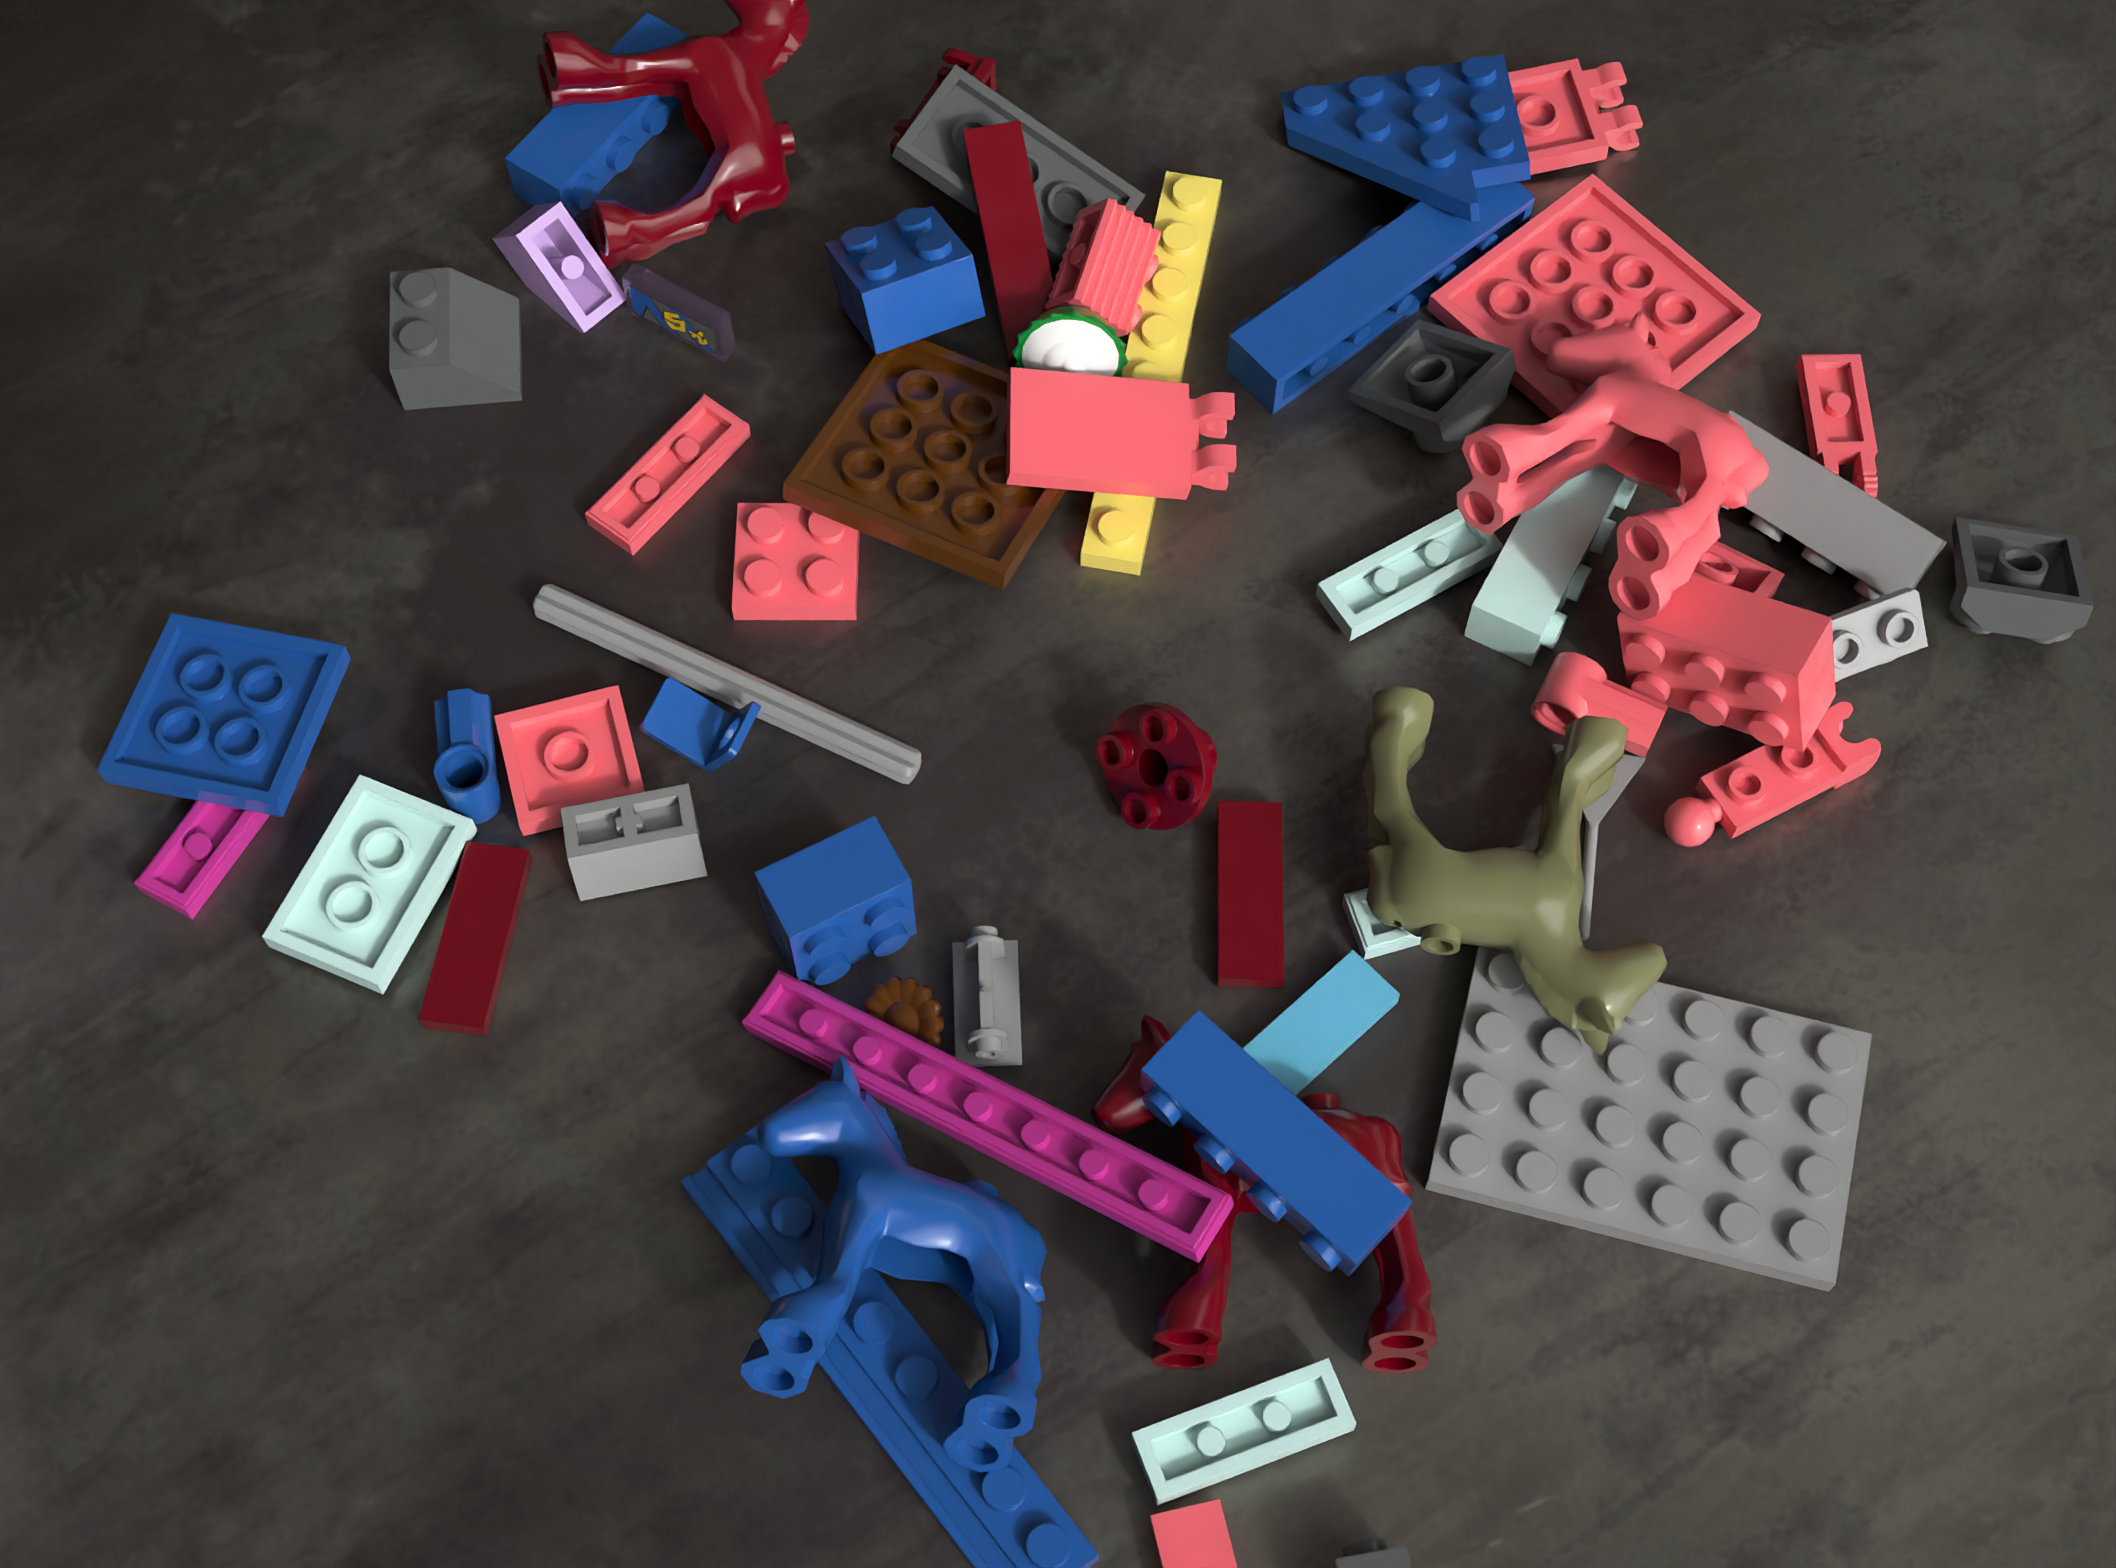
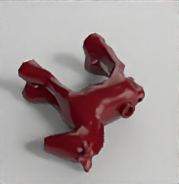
[536,0,810,270]
[1090,1014,1438,1374]

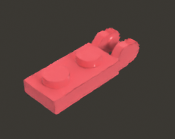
[1796,354,1878,498]

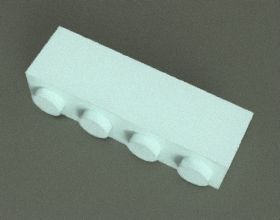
[1464,466,1638,666]

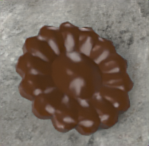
[864,976,944,1048]

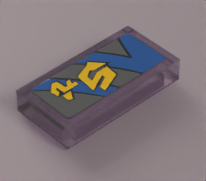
[621,263,736,363]

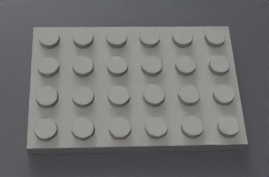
[1425,946,1872,1292]

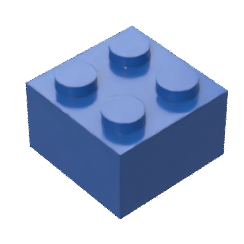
[824,206,986,355]
[754,816,917,985]

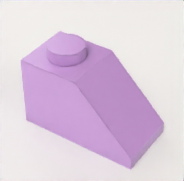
[492,201,628,333]

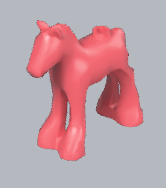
[1457,311,1769,621]

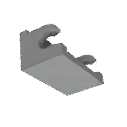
[560,783,708,901]

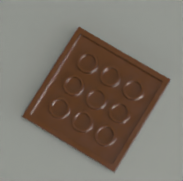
[783,339,1066,590]

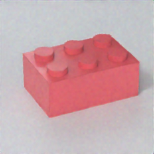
[1617,574,1836,752]

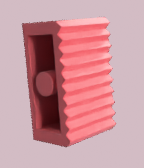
[1044,198,1161,337]

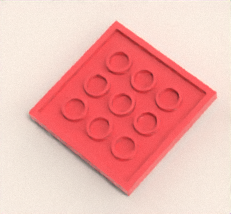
[1427,173,1762,419]

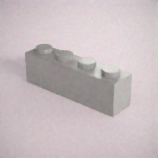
[1721,410,1947,600]

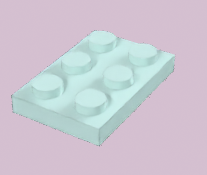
[262,775,477,994]

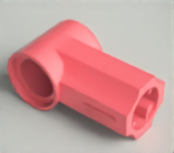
[1531,652,1668,758]

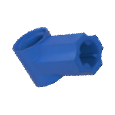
[434,688,503,825]

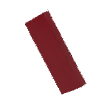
[1217,801,1284,989]
[418,841,533,1037]

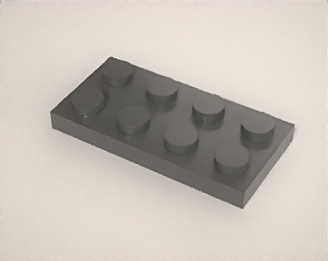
[892,64,1145,270]

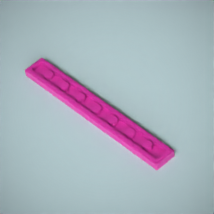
[742,970,1234,1263]

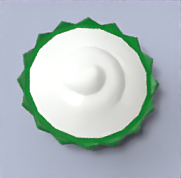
[1012,306,1129,377]

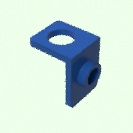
[639,677,761,773]

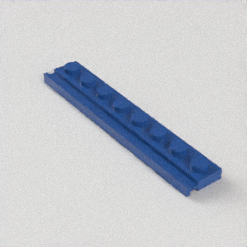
[680,1125,1099,1568]

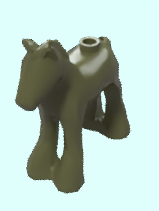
[1362,686,1667,1055]

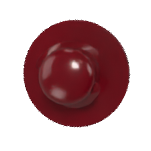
[1096,702,1218,831]

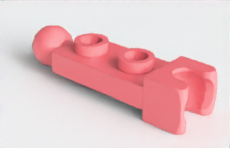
[1664,702,1881,847]

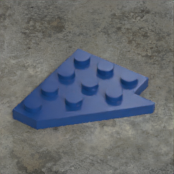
[1280,54,1531,222]

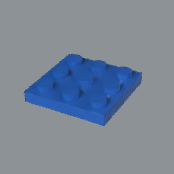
[97,613,351,817]

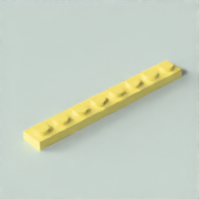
[1080,171,1222,576]

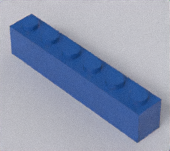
[1226,181,1535,415]

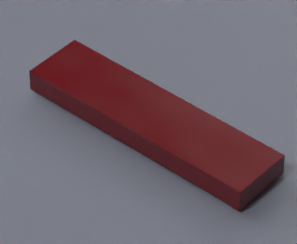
[962,120,1053,363]

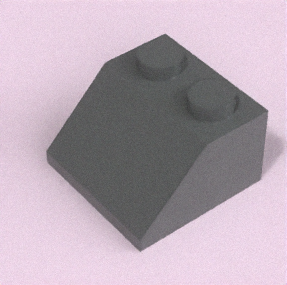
[389,267,522,410]

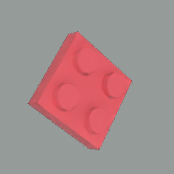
[732,503,860,620]
[494,685,645,836]

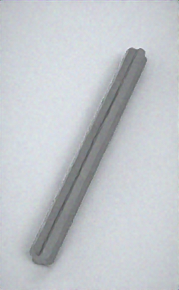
[532,584,922,784]

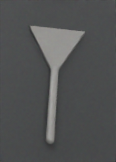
[1551,743,1646,941]

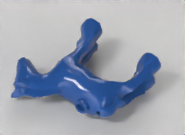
[740,1055,1047,1472]

